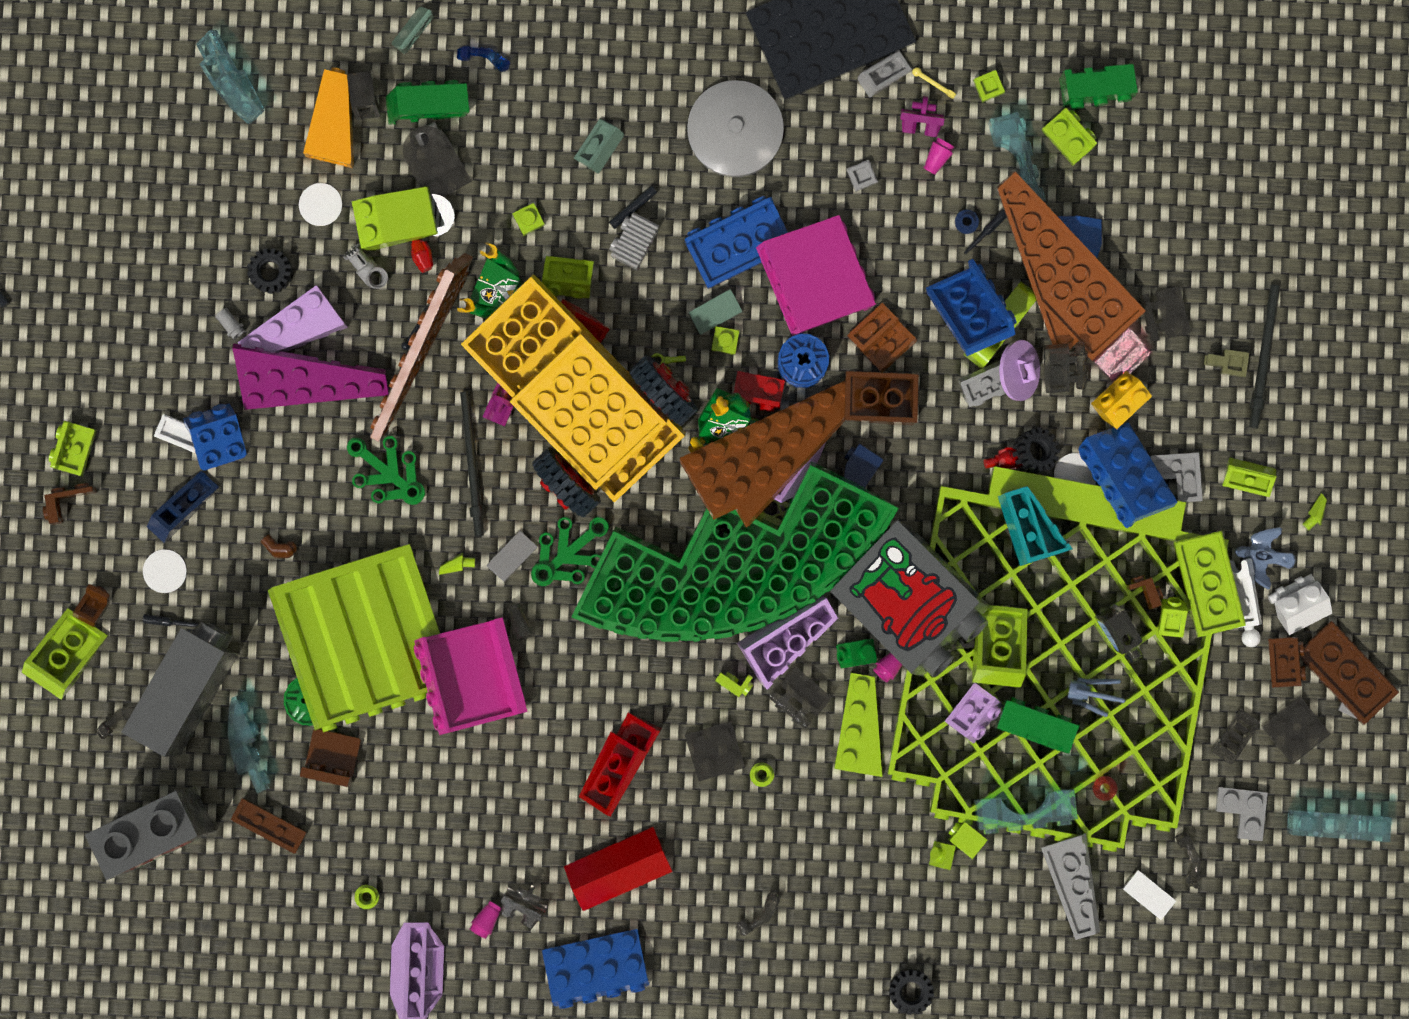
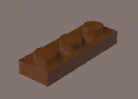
[231,798,307,854]

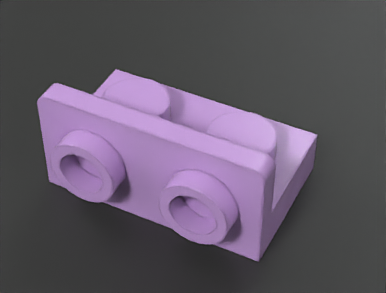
[945,683,1003,743]

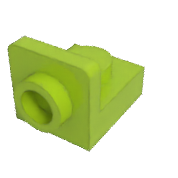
[1158,597,1188,638]
[715,672,754,698]

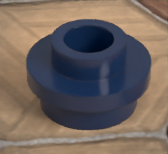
[955,210,979,234]

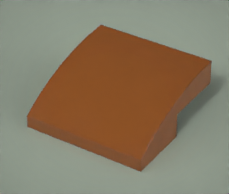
[847,303,917,373]

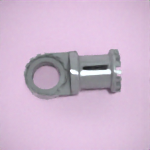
[343,243,388,289]

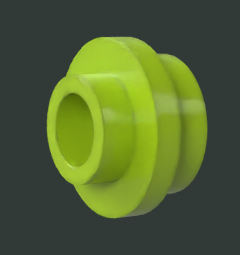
[750,762,774,787]
[354,885,379,909]

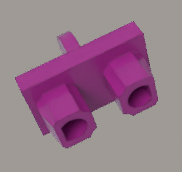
[900,96,945,137]
[483,382,514,427]

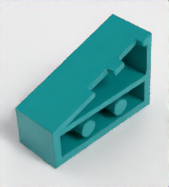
[998,486,1073,566]

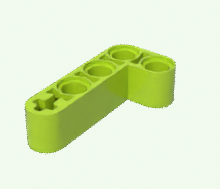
[963,281,1036,369]

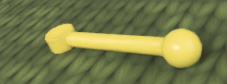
[912,67,956,99]

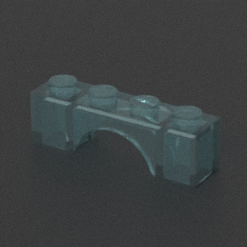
[988,112,1045,201]
[974,789,1078,834]
[1287,809,1392,842]

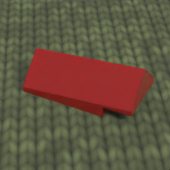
[579,712,662,817]
[564,827,673,911]

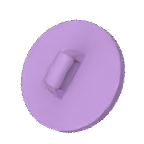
[999,340,1040,401]

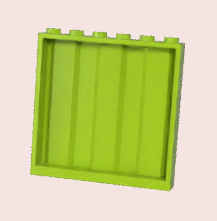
[268,544,440,732]

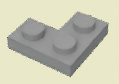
[1150,453,1203,502]
[1215,787,1268,841]

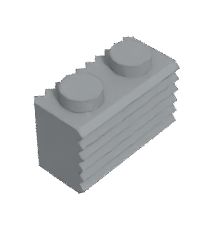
[609,212,660,271]

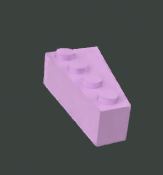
[238,285,348,353]
[737,595,838,690]

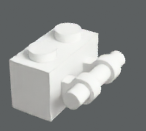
[1268,574,1332,635]

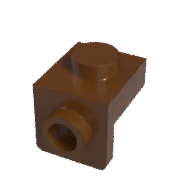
[1126,575,1163,609]
[73,584,110,627]

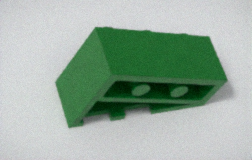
[1059,64,1138,110]
[385,80,470,125]
[995,697,1079,754]

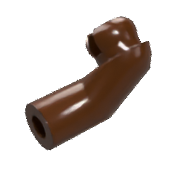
[260,534,297,558]

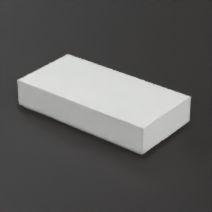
[154,414,195,453]
[1122,870,1176,920]

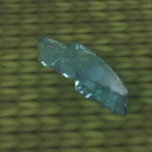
[196,30,265,124]
[228,696,270,793]

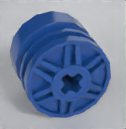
[778,334,829,388]

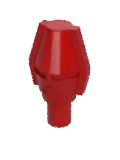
[411,239,433,273]
[983,447,1022,470]

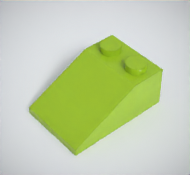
[352,187,438,251]
[972,605,1027,687]
[22,608,108,700]

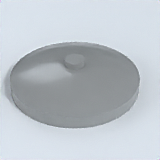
[687,80,784,177]

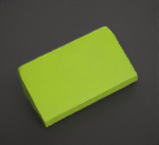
[1222,458,1277,497]

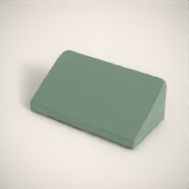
[392,7,434,54]
[574,118,624,174]
[689,289,742,335]

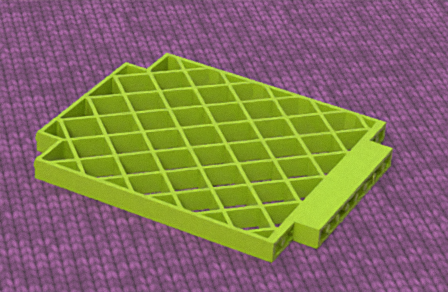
[887,467,1229,852]

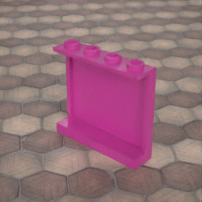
[756,215,876,336]
[414,617,528,735]

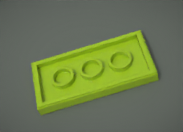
[1174,531,1246,637]

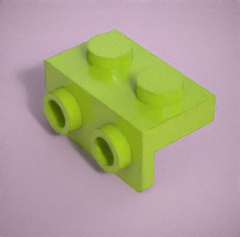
[49,421,97,477]

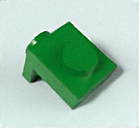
[836,639,877,669]

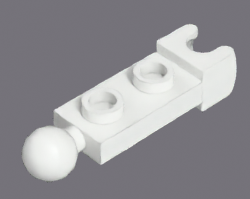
[1230,558,1262,647]

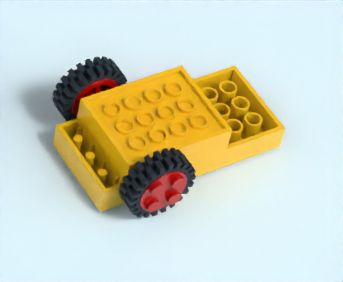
[461,274,698,517]

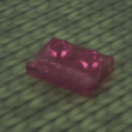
[1093,327,1152,382]

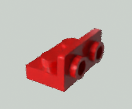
[733,371,785,412]

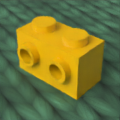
[1091,371,1152,429]

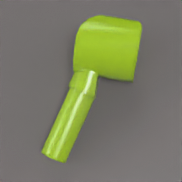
[651,353,686,365]

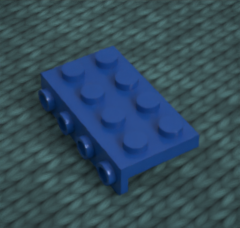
[684,196,788,289]
[926,259,1017,356]
[1078,422,1177,528]
[542,929,650,1009]

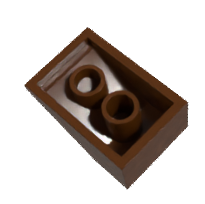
[844,371,919,425]

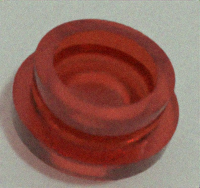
[1092,776,1117,801]

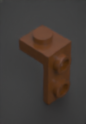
[43,483,97,525]

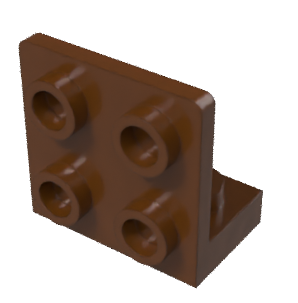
[300,729,361,787]

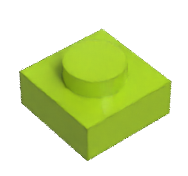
[973,70,1005,103]
[512,203,545,236]
[711,326,739,355]
[929,841,956,870]

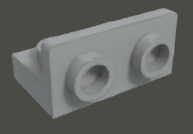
[958,361,1006,407]

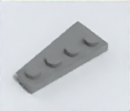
[1041,833,1100,940]

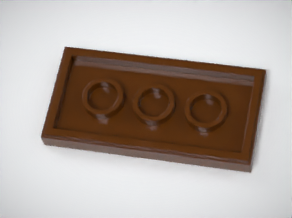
[1300,621,1399,725]

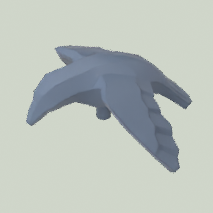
[1234,528,1296,590]

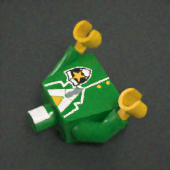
[457,242,522,318]
[688,388,759,452]

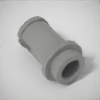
[215,308,245,339]

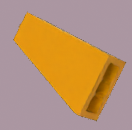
[303,68,354,168]

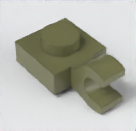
[1204,349,1249,378]

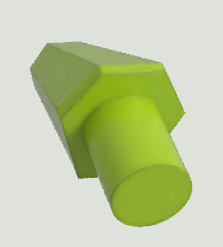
[1302,493,1327,531]
[439,553,475,575]

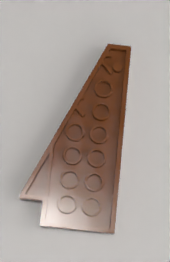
[996,171,1146,361]
[370,253,473,442]
[680,381,845,527]

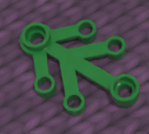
[347,436,425,505]
[531,517,609,586]

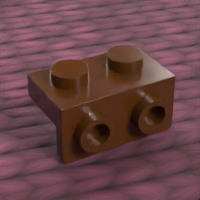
[1268,637,1306,688]

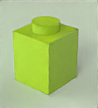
[948,821,988,859]

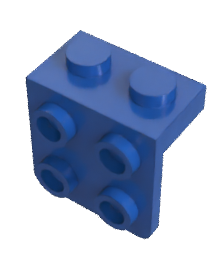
[183,404,247,470]

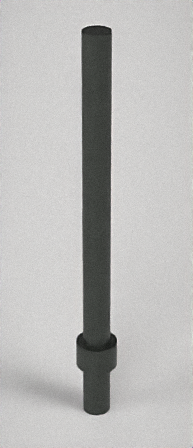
[1249,285,1280,429]
[460,391,485,536]

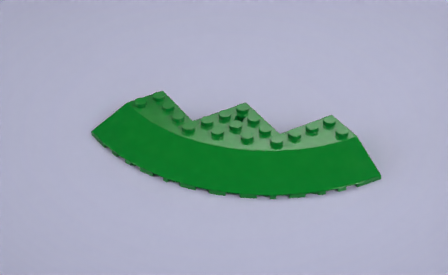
[571,461,899,642]

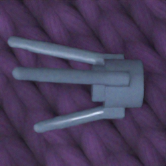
[1067,678,1125,717]

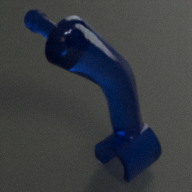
[457,46,510,72]

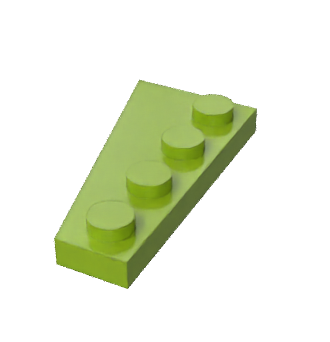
[834,673,882,777]

